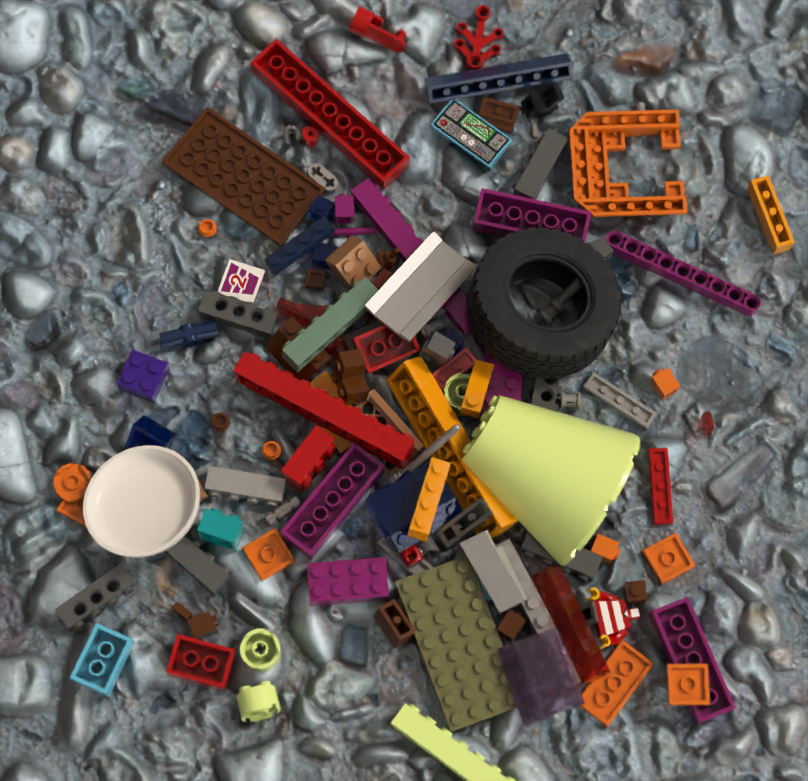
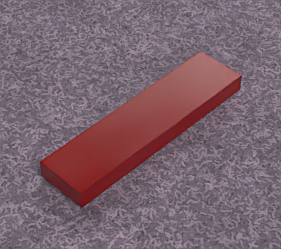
[648,448,673,525]

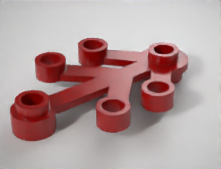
[454,5,504,70]

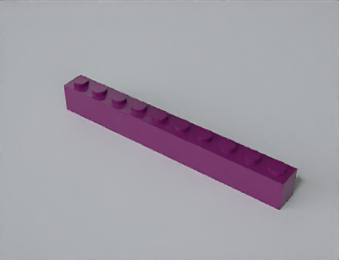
[351,178,473,338]

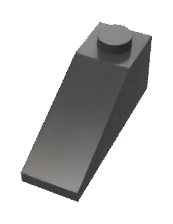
[436,497,493,548]

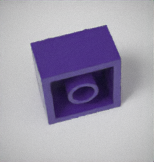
[117,349,169,403]

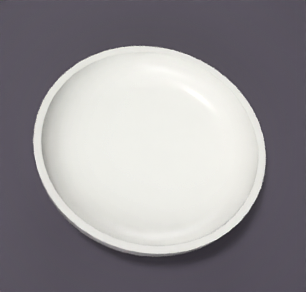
[83,445,200,558]

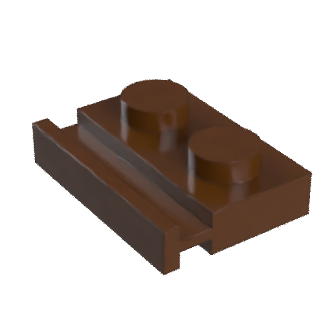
[479,97,519,133]

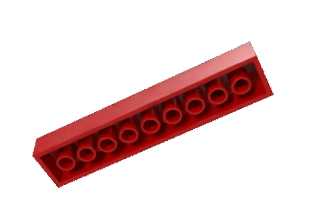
[250,38,410,190]
[233,351,415,470]

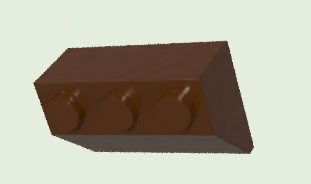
[265,317,331,383]

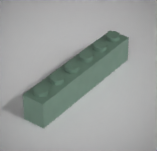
[281,277,378,373]

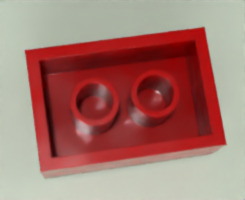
[350,324,421,374]
[281,425,336,493]
[166,634,236,691]

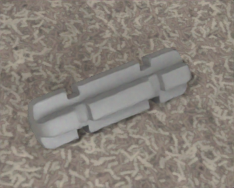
[265,497,301,525]

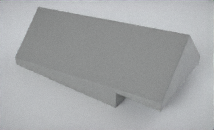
[460,530,528,613]

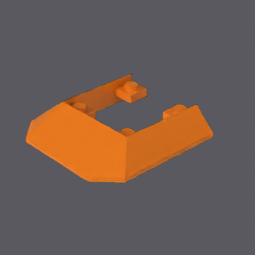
[569,109,687,217]

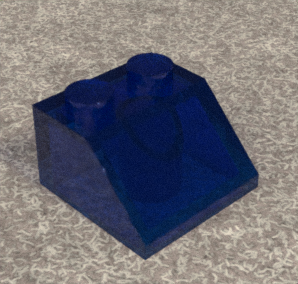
[123,415,177,451]

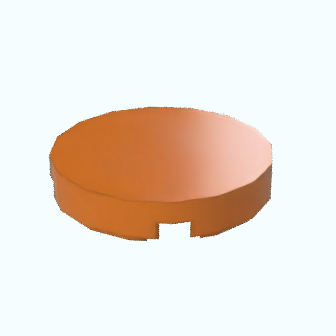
[53,463,92,502]

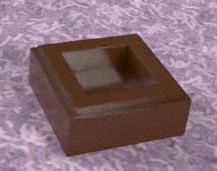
[305,269,326,291]
[172,602,193,622]

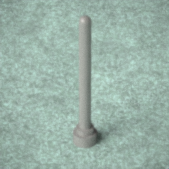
[389,424,460,488]

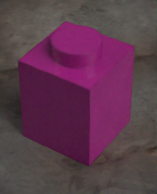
[335,194,354,224]

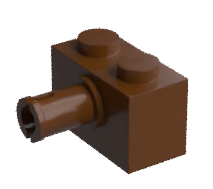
[373,599,416,649]

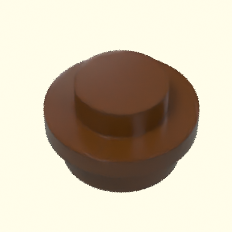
[211,412,230,432]

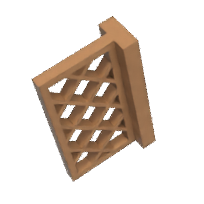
[356,389,426,476]

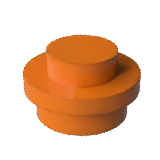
[198,219,217,238]
[262,441,281,460]

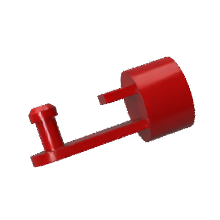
[348,5,407,52]

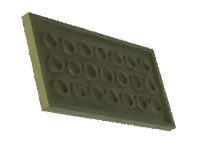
[394,556,525,732]

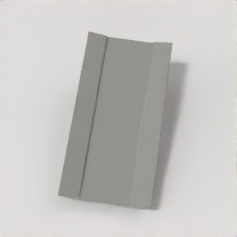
[364,231,477,342]

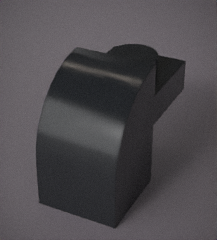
[520,82,564,118]

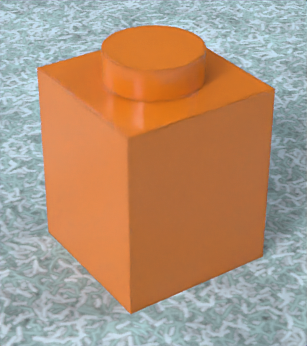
[650,368,681,401]
[590,534,621,564]

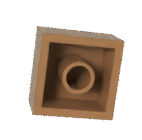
[325,236,382,290]

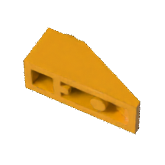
[460,360,494,419]

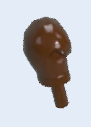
[376,248,399,273]

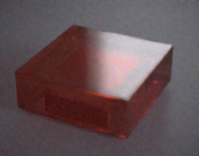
[701,412,714,436]

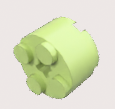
[443,373,471,417]
[240,629,281,672]
[236,681,281,722]

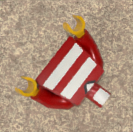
[586,588,640,650]

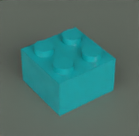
[197,508,244,551]

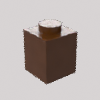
[622,580,647,606]
[496,609,526,643]
[187,611,219,640]

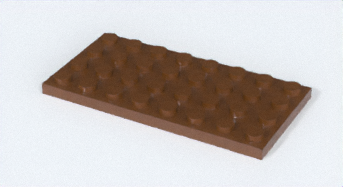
[162,107,326,247]

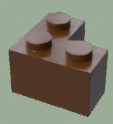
[331,348,370,405]

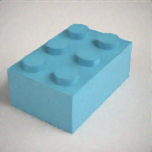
[70,623,135,697]

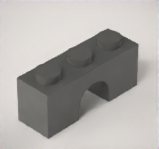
[415,331,456,370]

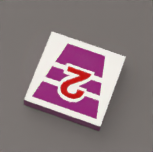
[218,259,265,303]

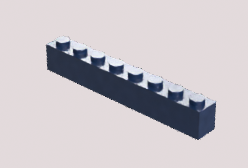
[424,53,573,103]

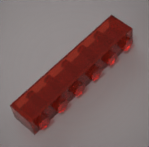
[532,565,610,684]

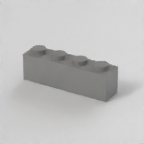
[204,466,286,507]

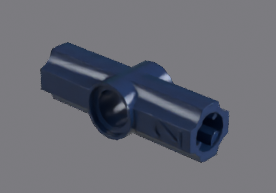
[159,320,219,350]

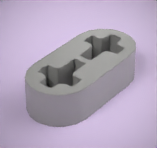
[308,163,338,194]

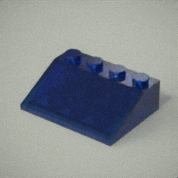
[365,461,463,553]

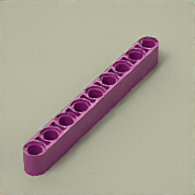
[606,231,761,316]

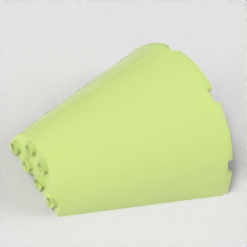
[461,395,640,566]

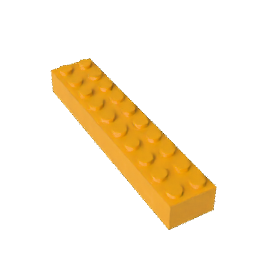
[386,356,518,540]

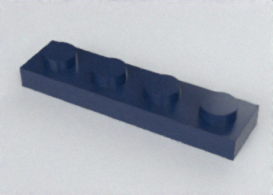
[264,216,336,276]

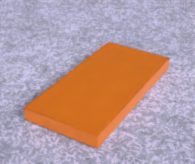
[575,640,654,727]

